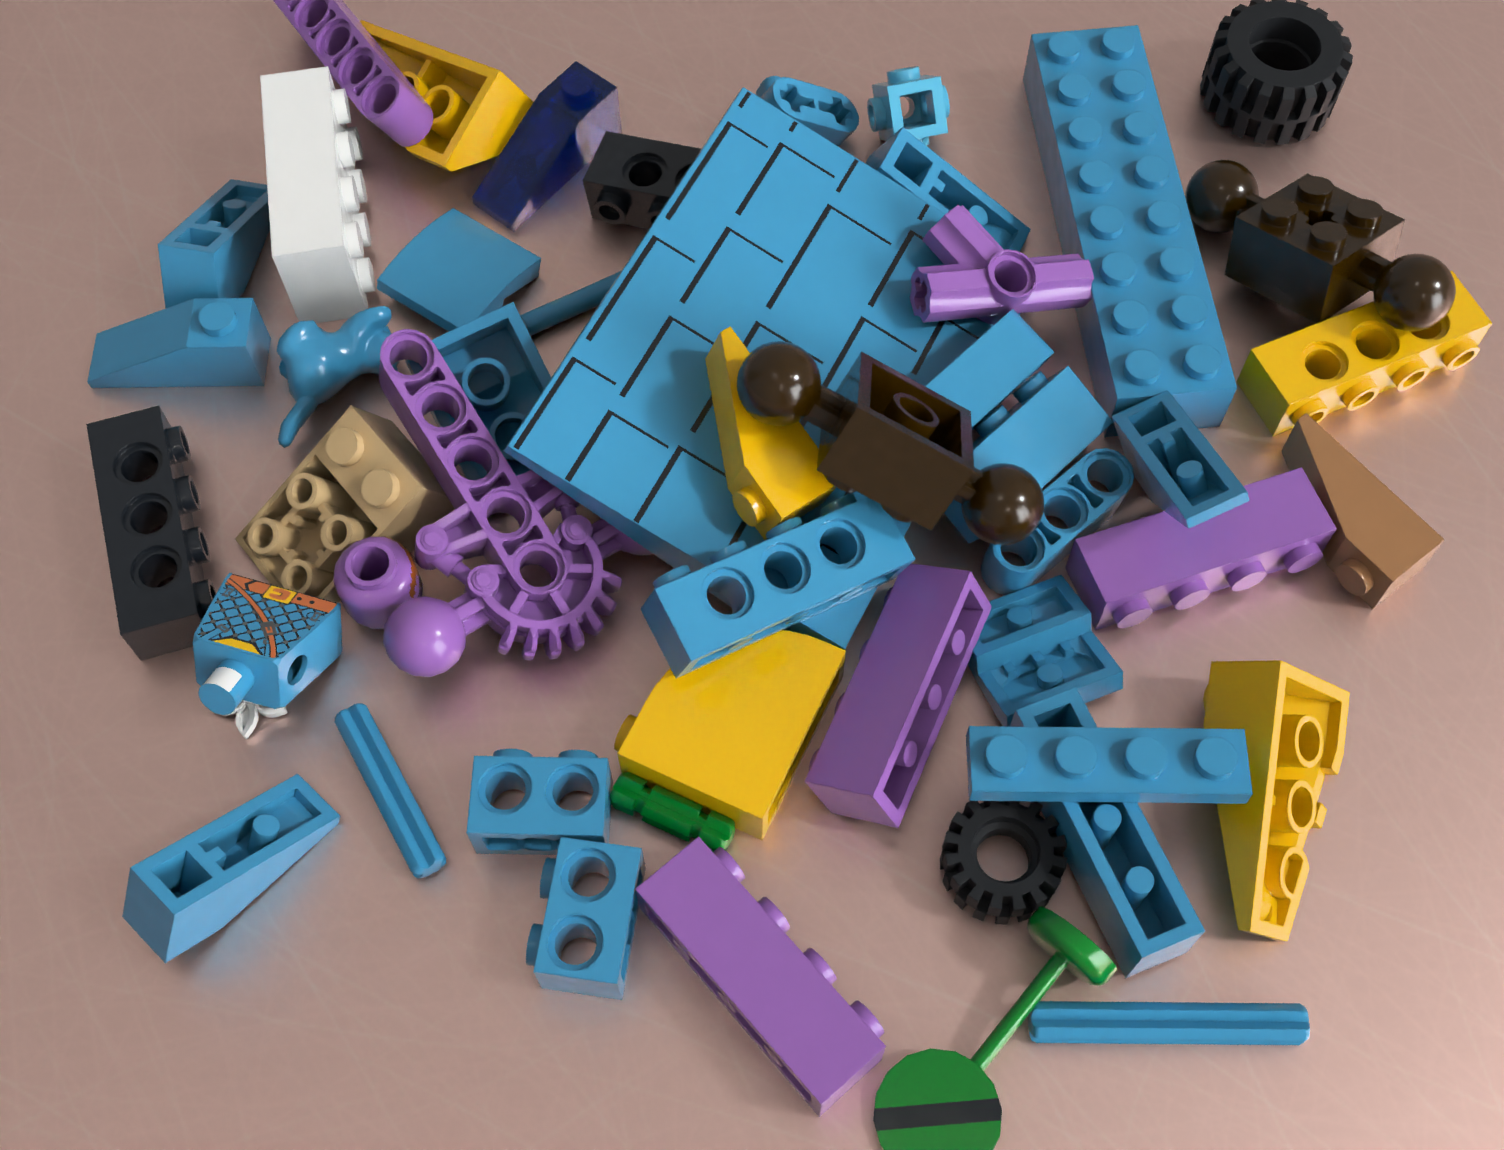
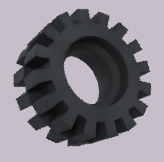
[940,801,1068,925]

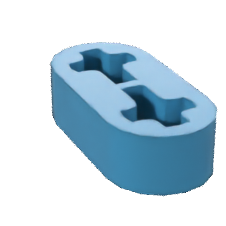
[761,77,859,146]

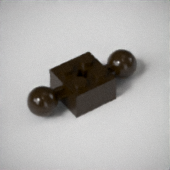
[1185,160,1456,332]
[737,341,1044,545]

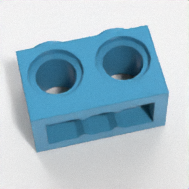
[466,749,613,855]
[526,837,646,1000]

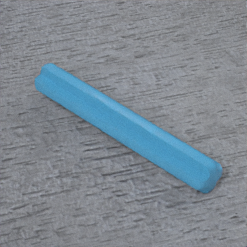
[1028,1001,1310,1045]

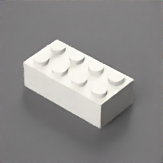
[260,66,376,323]

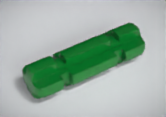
[609,772,735,852]

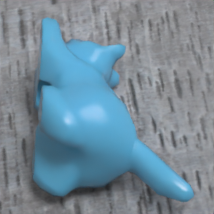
[277,306,399,448]

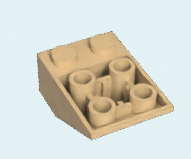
[235,405,454,603]

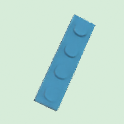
[966,726,1253,804]

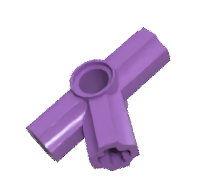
[910,205,1094,325]

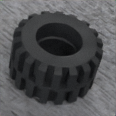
[1200,0,1353,145]

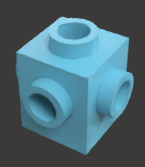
[867,66,950,146]

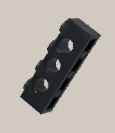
[582,131,701,229]
[86,406,216,661]

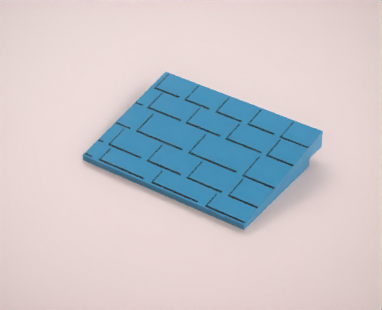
[503,87,1021,650]

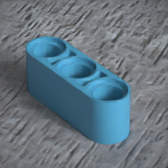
[925,309,1055,429]
[980,448,1134,595]

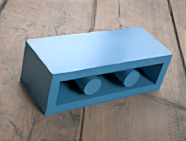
[944,366,1113,544]

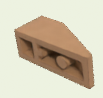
[1281,413,1445,609]

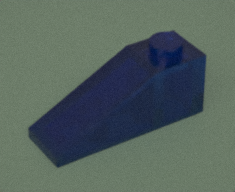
[472,61,622,232]

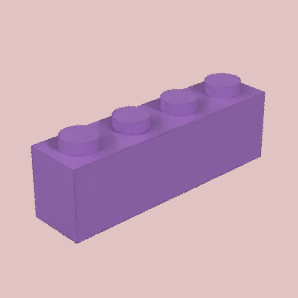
[1065,467,1337,630]
[804,564,992,828]
[635,836,886,1117]

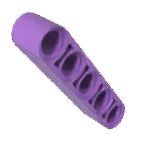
[273,0,433,147]

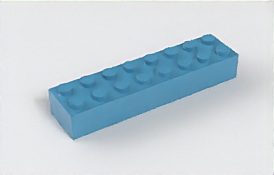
[1023,25,1237,437]

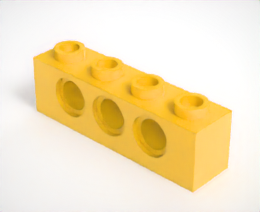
[1236,271,1492,436]

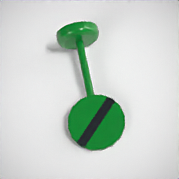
[873,906,1118,1150]

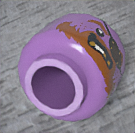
[333,537,423,629]

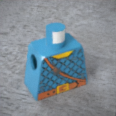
[193,573,342,715]

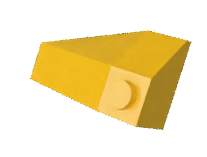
[360,20,537,172]
[1203,660,1350,941]

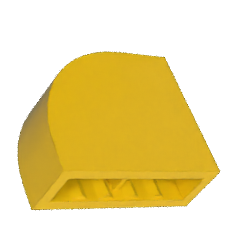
[614,630,846,841]

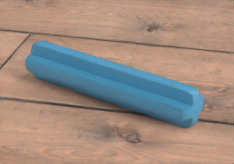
[335,703,446,879]

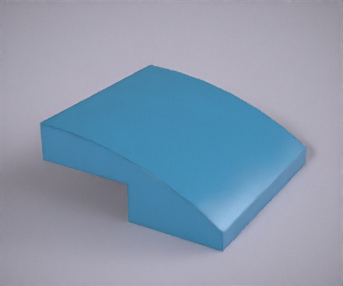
[377,208,541,332]
[968,575,1123,727]

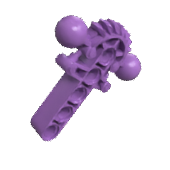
[379,329,653,677]

